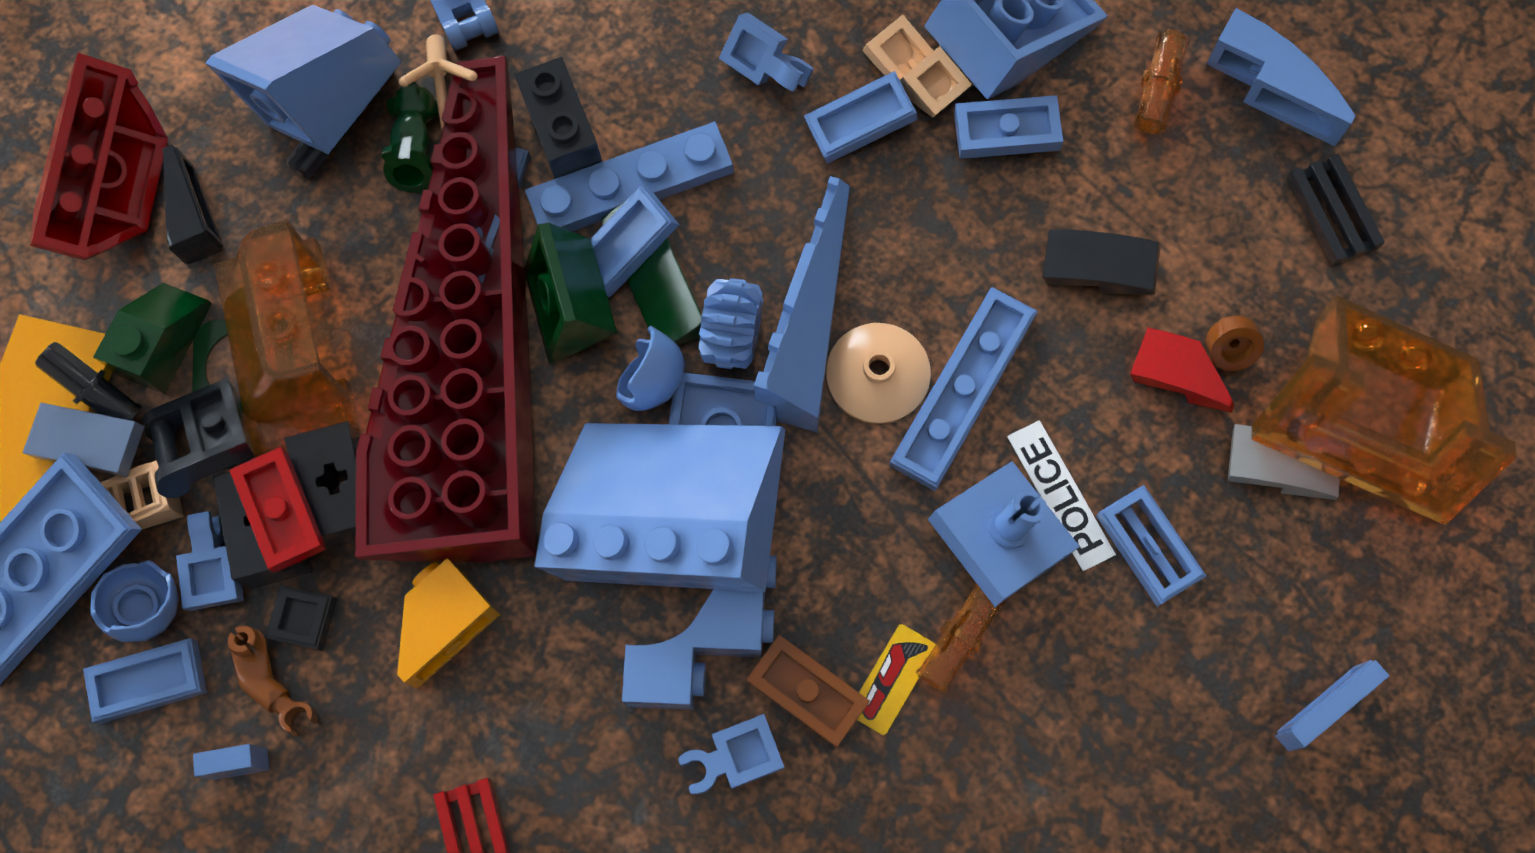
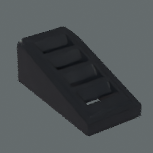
[163,145,224,264]

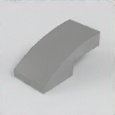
[1228,424,1342,500]

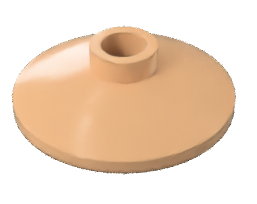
[826,323,931,424]

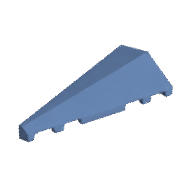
[754,176,850,433]

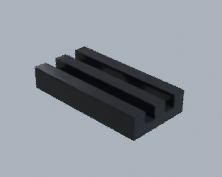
[1287,154,1385,267]

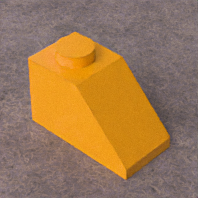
[397,558,500,689]

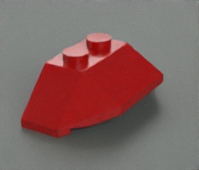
[30,53,168,261]

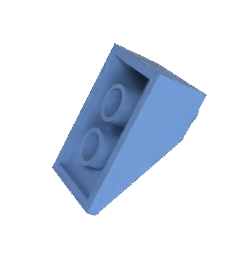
[924,0,1108,100]

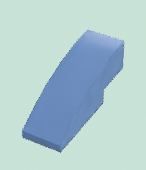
[1206,8,1356,146]

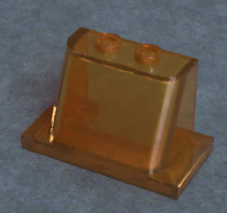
[214,220,361,458]
[1251,295,1517,525]

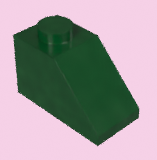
[93,283,212,394]

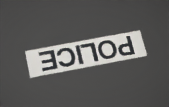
[1007,420,1116,571]

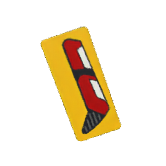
[858,624,937,735]

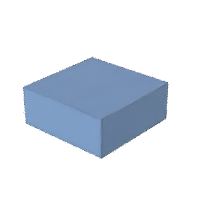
[193,744,270,780]

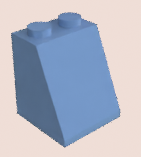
[205,5,402,154]

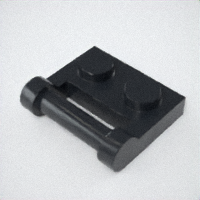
[142,378,255,498]

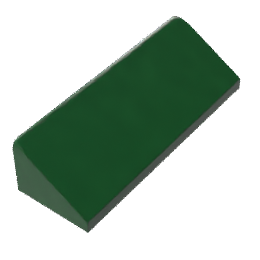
[600,200,702,346]

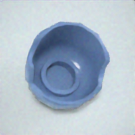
[616,326,685,411]
[91,560,179,642]

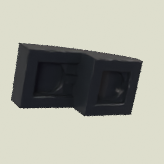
[1043,229,1161,295]

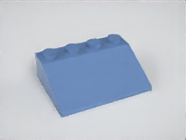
[535,423,785,592]

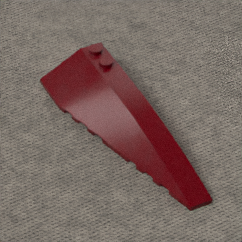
[355,55,536,562]

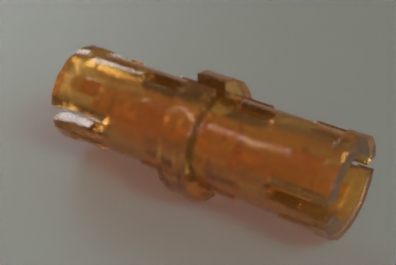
[1134,29,1189,134]
[915,583,1006,693]

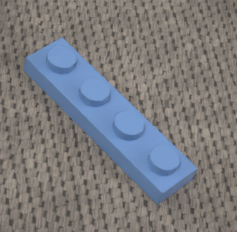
[525,122,734,232]

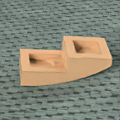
[862,15,972,118]

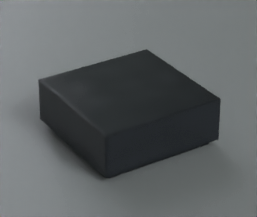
[265,585,337,651]

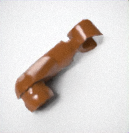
[228,625,319,737]

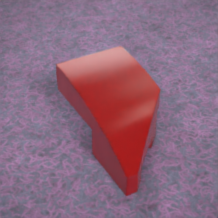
[1130,327,1234,413]

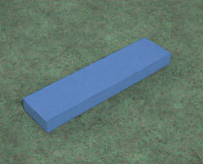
[889,287,1038,492]

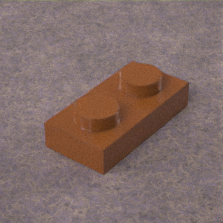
[746,635,870,748]

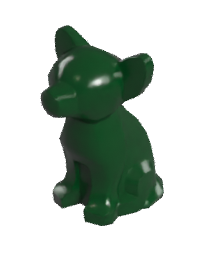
[381,82,439,193]

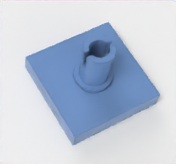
[928,461,1080,607]

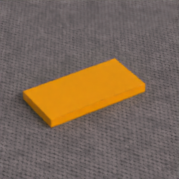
[0,314,113,522]

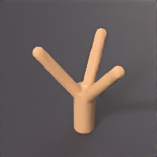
[399,35,478,131]

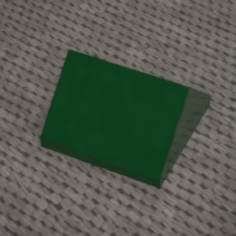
[524,223,617,363]

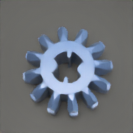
[698,278,763,370]

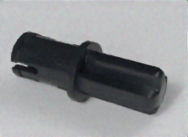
[35,342,142,421]

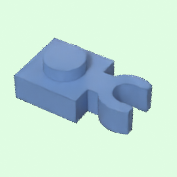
[678,714,785,795]

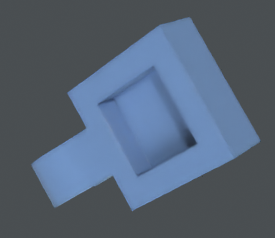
[718,12,814,91]
[176,511,244,611]

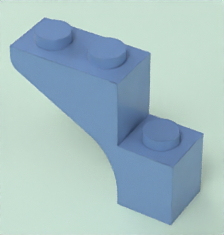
[622,555,777,710]

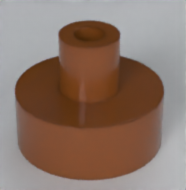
[1205,316,1264,371]

